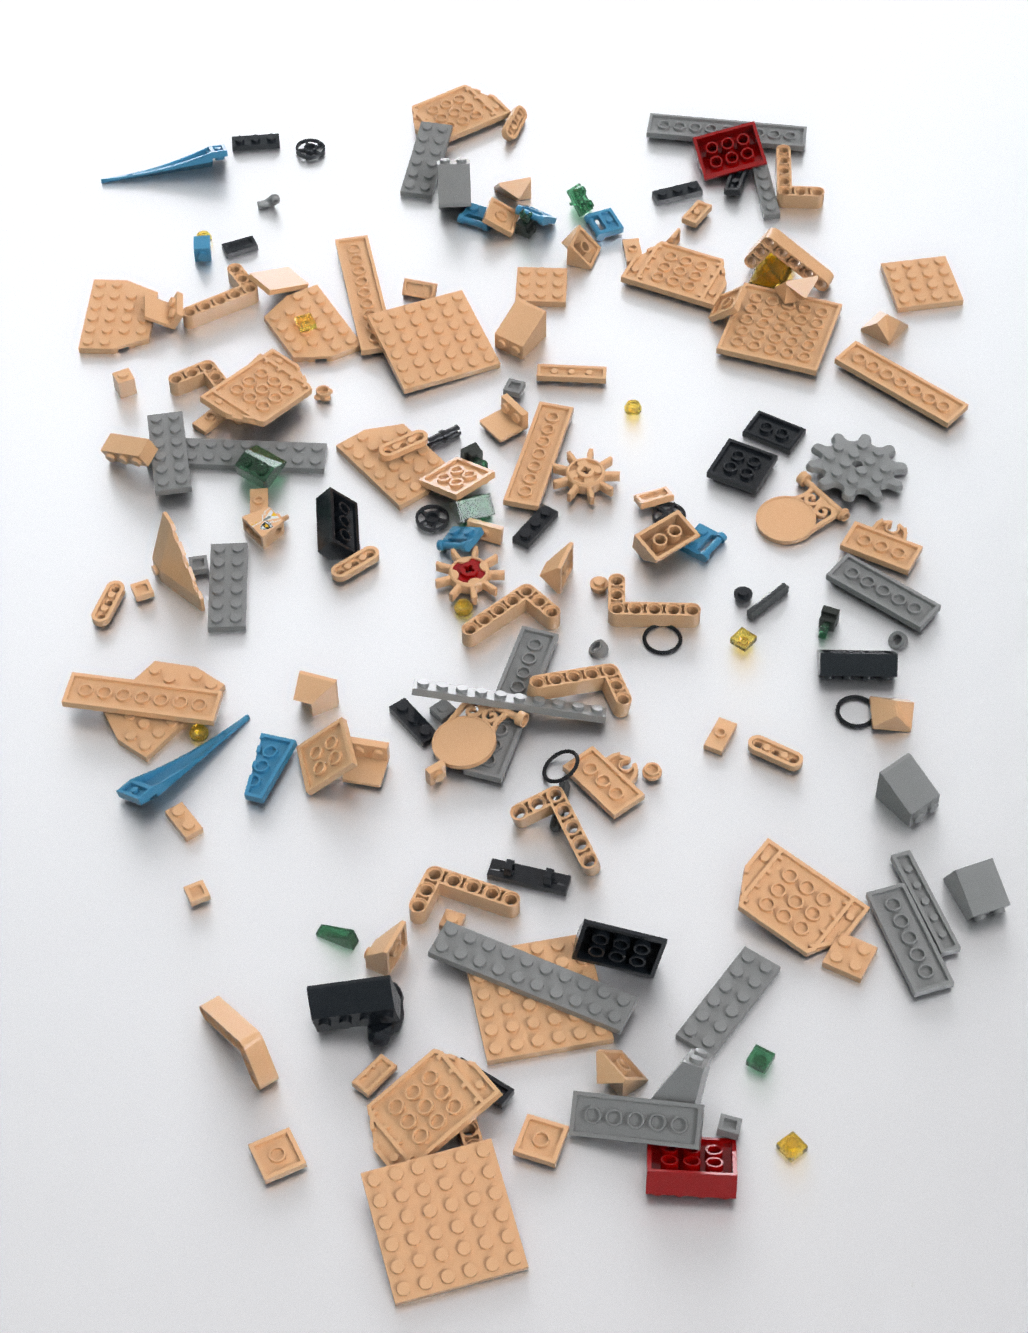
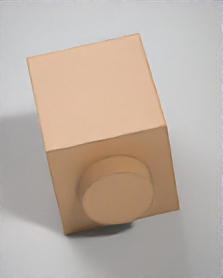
[112,368,137,399]

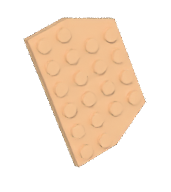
[412,84,511,142]
[621,241,727,309]
[78,279,159,354]
[264,285,360,362]
[200,348,312,427]
[336,424,445,511]
[103,661,226,762]
[737,838,870,957]
[367,1049,503,1166]

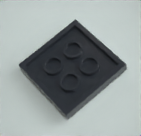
[706,438,778,495]

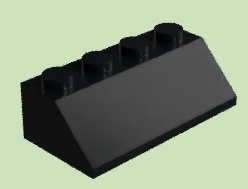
[316,487,360,560]
[817,650,898,680]
[307,975,401,1032]

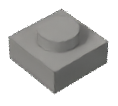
[503,378,526,399]
[188,555,209,575]
[429,700,456,724]
[716,1113,742,1141]

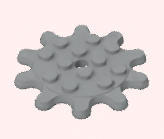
[806,433,908,502]

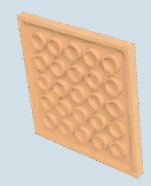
[716,282,842,376]
[367,290,501,394]
[467,935,614,1065]
[361,1138,529,1306]

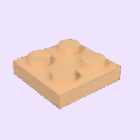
[482,197,519,237]
[708,285,747,322]
[822,931,878,983]
[513,1114,569,1168]
[248,1127,307,1184]

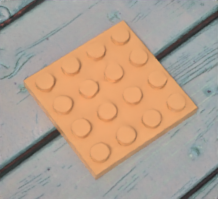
[880,256,964,313]

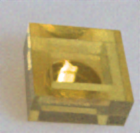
[295,313,317,333]
[730,627,757,652]
[776,1131,808,1163]

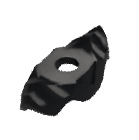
[367,982,404,1046]

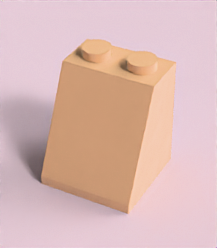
[495,298,546,360]

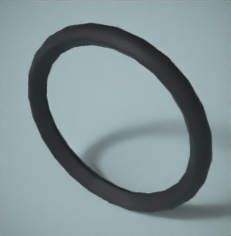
[642,625,682,654]
[835,695,872,728]
[542,749,580,783]

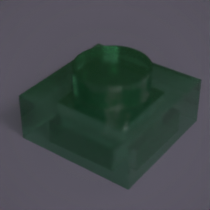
[746,1044,775,1074]

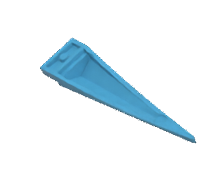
[101,144,228,183]
[116,714,250,806]

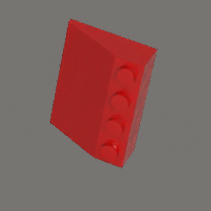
[692,121,767,181]
[646,1137,738,1200]

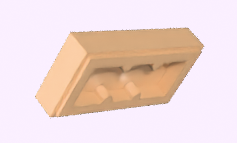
[622,238,642,266]
[402,278,438,299]
[192,409,226,436]
[634,486,674,510]
[250,488,269,513]
[467,518,504,545]
[703,717,737,755]
[352,1054,397,1098]

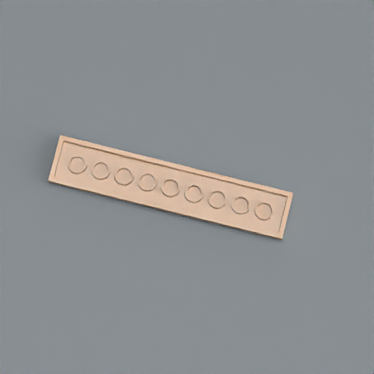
[335,235,386,355]

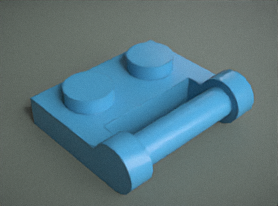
[457,203,491,232]
[515,205,557,226]
[584,208,624,241]
[679,523,727,562]
[436,526,484,552]

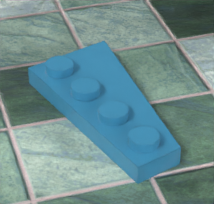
[244,733,297,804]

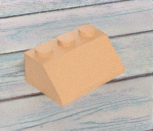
[632,510,701,563]

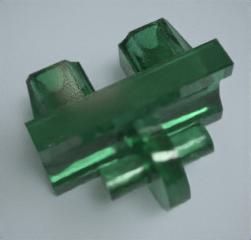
[566,183,594,217]

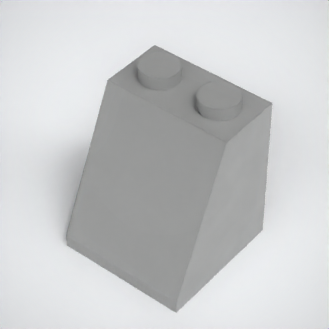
[437,158,471,208]
[875,753,940,827]
[943,858,1011,922]
[651,1048,713,1104]

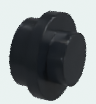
[734,586,753,604]

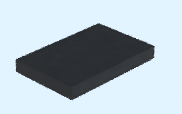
[742,410,806,455]

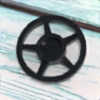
[295,138,325,160]
[652,502,686,523]
[415,504,449,533]

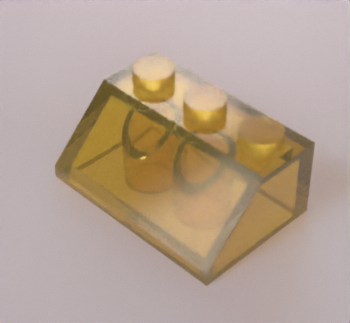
[748,253,792,289]

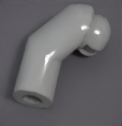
[257,194,280,209]

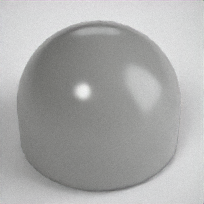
[888,631,908,650]
[589,639,609,658]

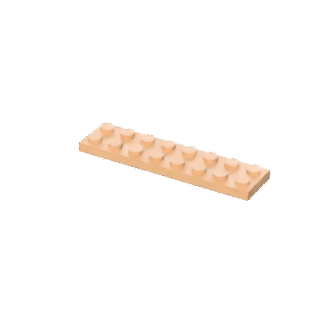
[834,341,969,428]
[503,401,574,511]
[61,672,223,726]

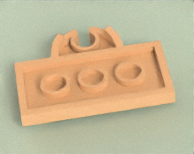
[840,518,923,576]
[563,746,645,820]

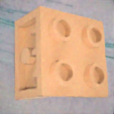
[144,292,184,330]
[480,393,528,443]
[342,737,390,788]

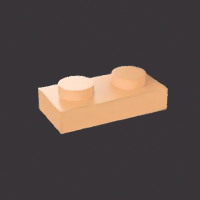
[681,200,712,228]
[165,802,204,842]

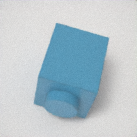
[193,235,212,262]

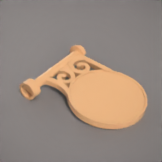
[756,471,850,545]
[432,703,530,770]

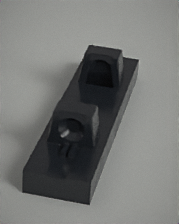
[487,858,571,897]

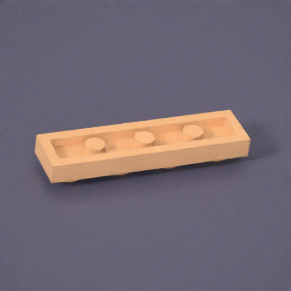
[537,364,607,384]

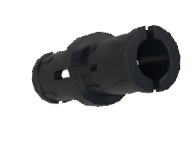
[427,424,461,448]

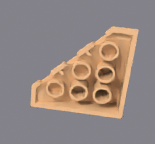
[151,512,205,611]

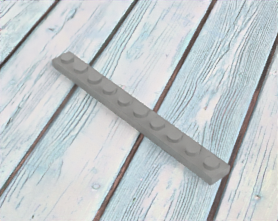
[412,679,607,724]

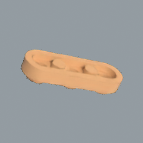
[501,105,527,142]
[379,430,428,461]
[331,546,380,582]
[91,581,125,627]
[748,735,803,771]

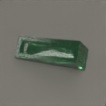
[316,924,359,950]

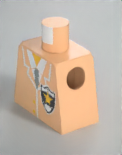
[242,507,289,549]

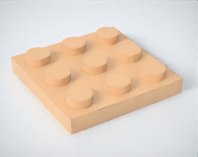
[515,267,567,307]
[419,457,495,501]
[296,717,358,795]

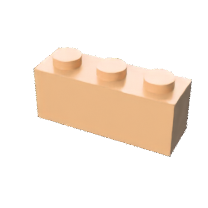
[100,433,158,467]

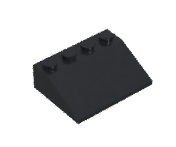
[572,919,668,978]

